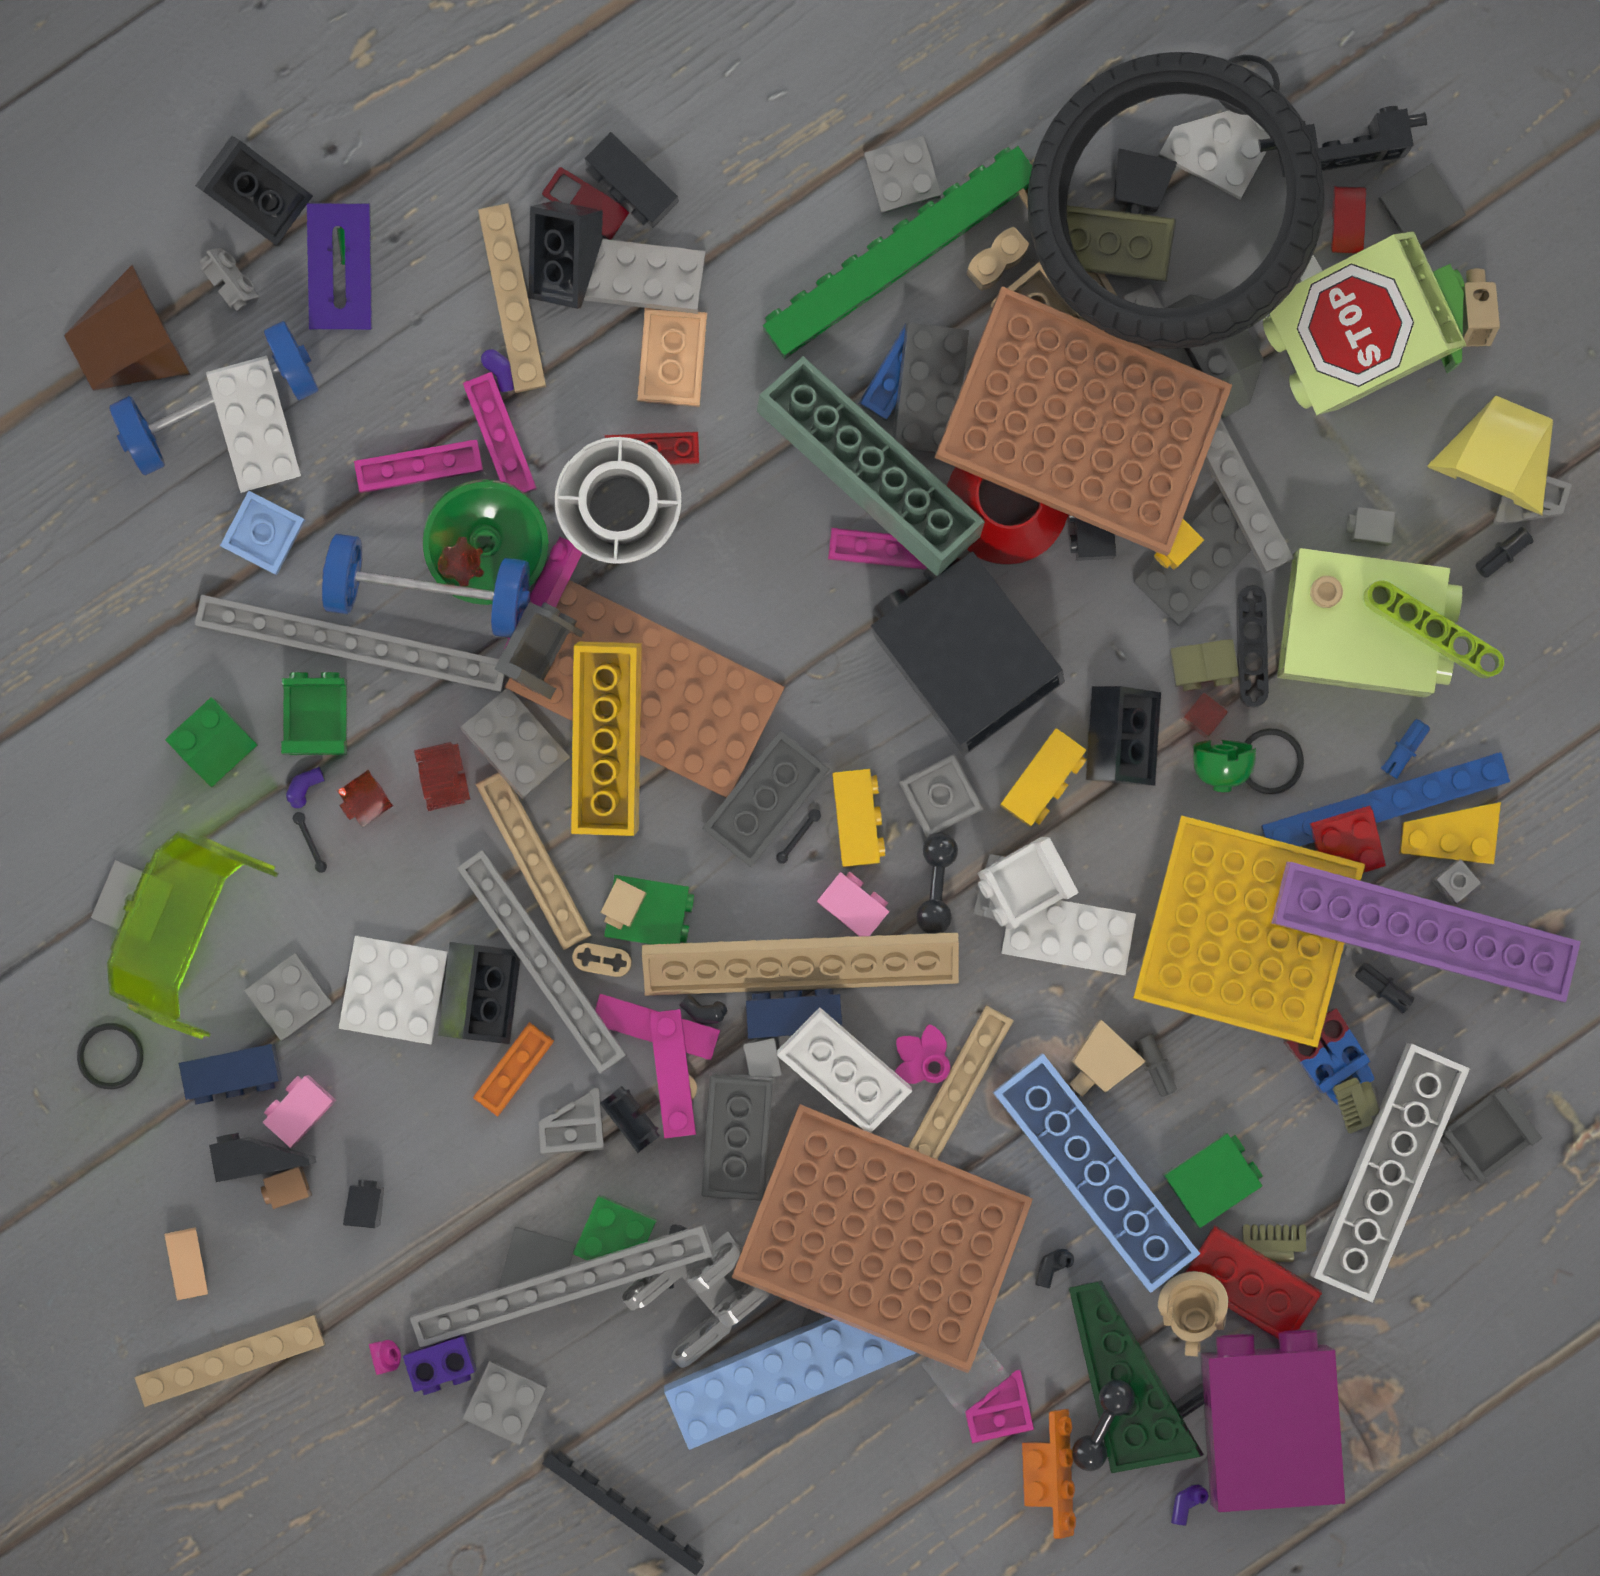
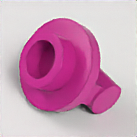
[368,1340,401,1375]

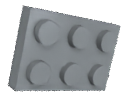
[460,688,570,799]

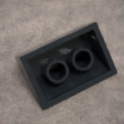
[1086,686,1161,786]
[438,942,520,1044]

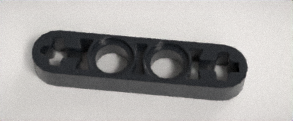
[1237,585,1269,708]

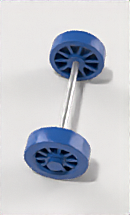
[109,321,319,476]
[322,534,530,638]

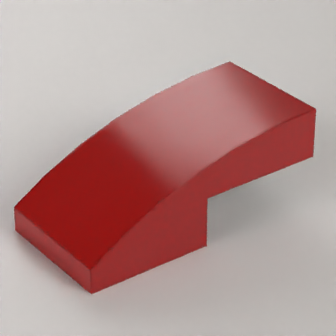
[1331,186,1366,253]

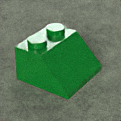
[165,697,258,787]

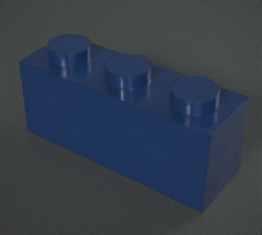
[746,988,842,1039]
[178,1044,282,1105]

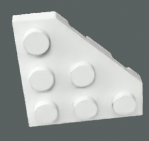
[1158,110,1270,200]

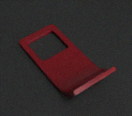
[542,167,630,240]

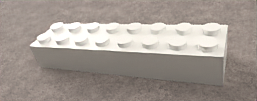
[1310,1043,1470,1303]

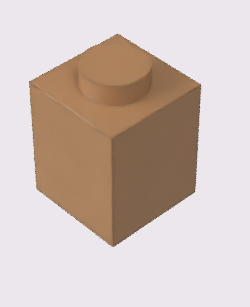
[260,1166,312,1209]

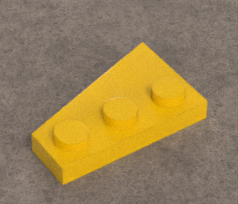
[1399,802,1501,864]

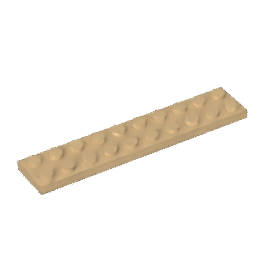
[642,933,959,996]

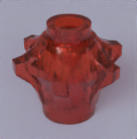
[438,537,484,587]

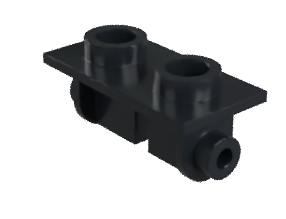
[600,1086,660,1153]

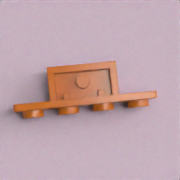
[1022,1409,1076,1539]

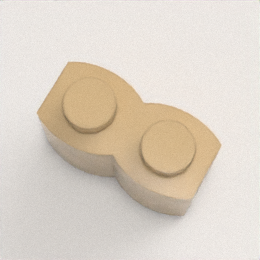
[967,227,1029,291]

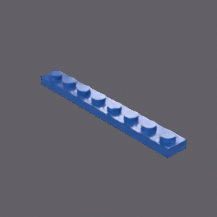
[1261,752,1510,847]

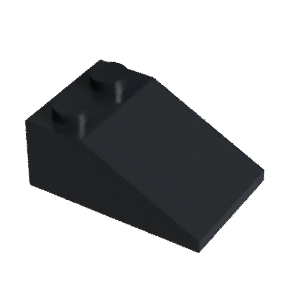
[195,136,313,246]
[528,201,603,309]
[209,1133,317,1182]

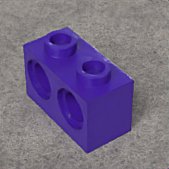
[403,1334,477,1395]

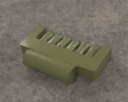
[1333,1078,1380,1134]
[1242,1224,1306,1262]

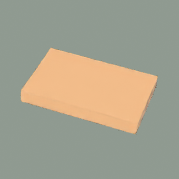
[637,308,707,407]

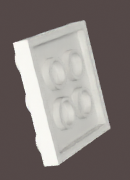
[338,936,449,1045]

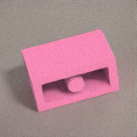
[817,872,890,937]
[262,1075,336,1148]

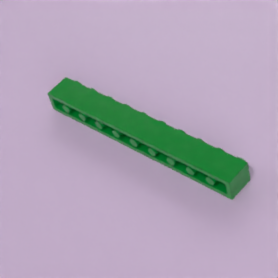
[763,146,1032,360]

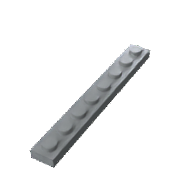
[457,850,627,1074]

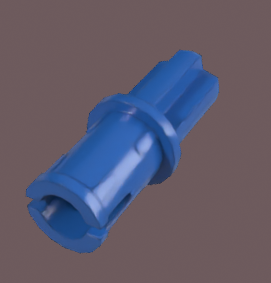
[1380,719,1430,779]

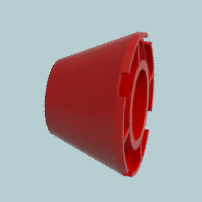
[947,467,1068,565]

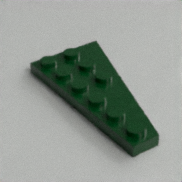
[1069,1280,1204,1474]

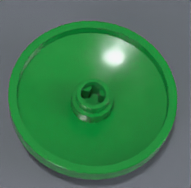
[423,479,548,605]

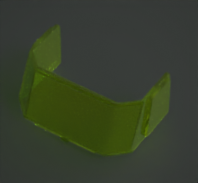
[107,831,279,1040]

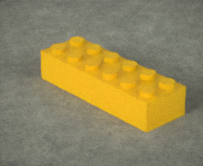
[571,641,642,836]

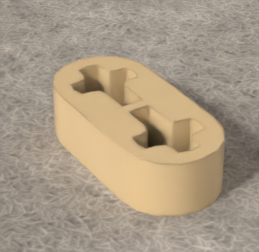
[572,943,632,977]

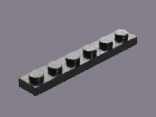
[542,1450,704,1576]

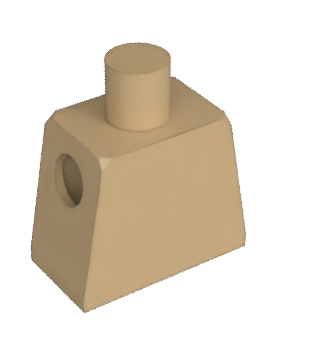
[1462,268,1500,347]
[1068,1020,1145,1097]

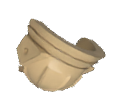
[1158,1271,1228,1357]

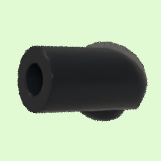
[679,994,727,1024]
[1035,1249,1074,1289]

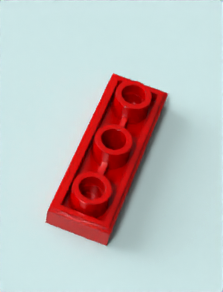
[605,432,700,465]

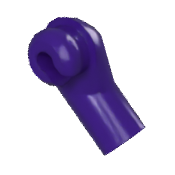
[481,349,514,392]
[286,767,325,809]
[1171,1484,1209,1526]

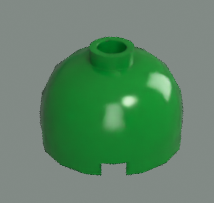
[1193,740,1256,792]

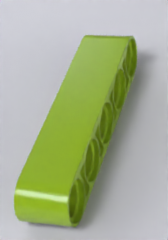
[1364,580,1504,678]

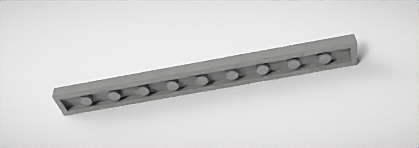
[1122,284,1294,574]
[195,595,505,692]
[410,1224,715,1348]

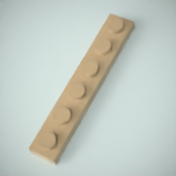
[478,203,546,393]
[135,1315,325,1407]

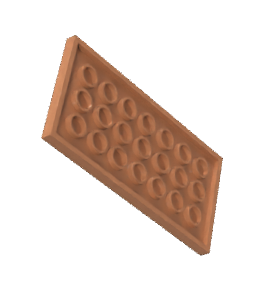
[505,580,785,798]

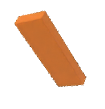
[473,1022,554,1117]

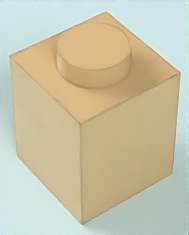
[600,879,647,930]

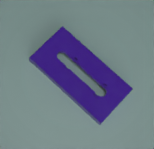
[307,203,372,330]

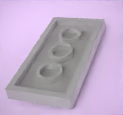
[584,239,705,314]

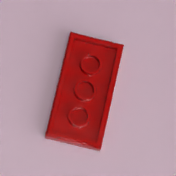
[1184,1225,1322,1339]

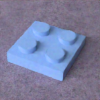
[220,491,305,575]

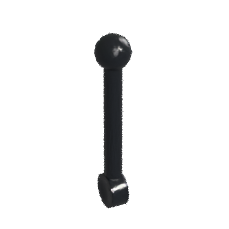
[776,809,821,864]
[293,812,327,873]

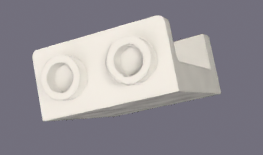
[977,837,1079,929]

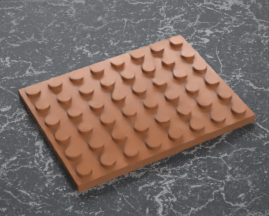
[934,286,1232,556]
[732,1104,1033,1373]

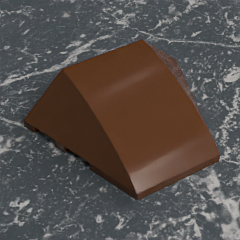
[64,265,191,391]

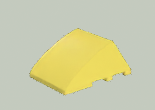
[1427,396,1553,515]

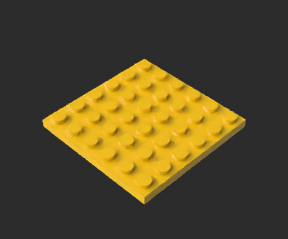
[1133,815,1365,1048]

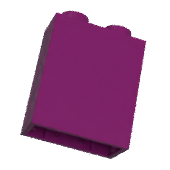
[1201,1330,1345,1512]

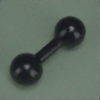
[916,833,958,934]
[1072,1380,1135,1471]

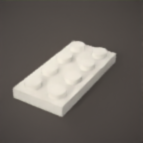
[206,356,301,493]
[1001,900,1136,976]
[777,1007,912,1133]

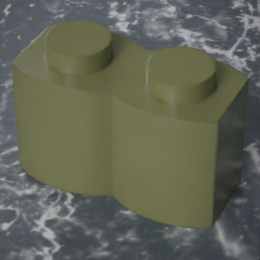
[1170,639,1239,692]

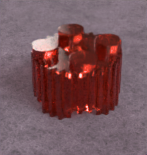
[414,742,470,811]

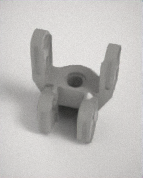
[621,1231,770,1368]

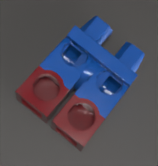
[1283,1008,1375,1104]

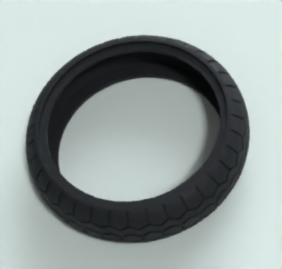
[1028,52,1325,349]

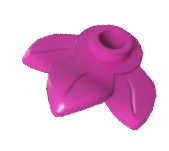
[895,1024,950,1084]

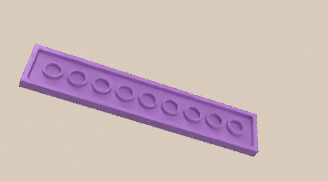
[1271,862,1581,1002]

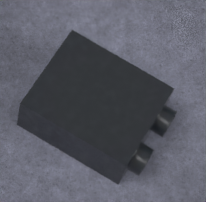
[871,551,1065,756]

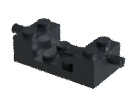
[1258,106,1427,177]

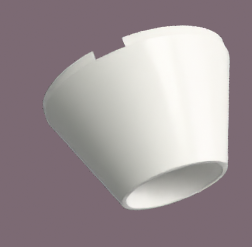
[555,437,681,564]

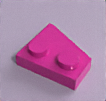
[965,1370,1034,1444]

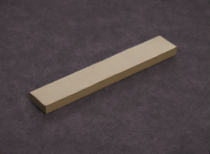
[475,773,592,950]
[908,1005,1014,1160]

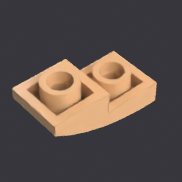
[164,1227,208,1300]

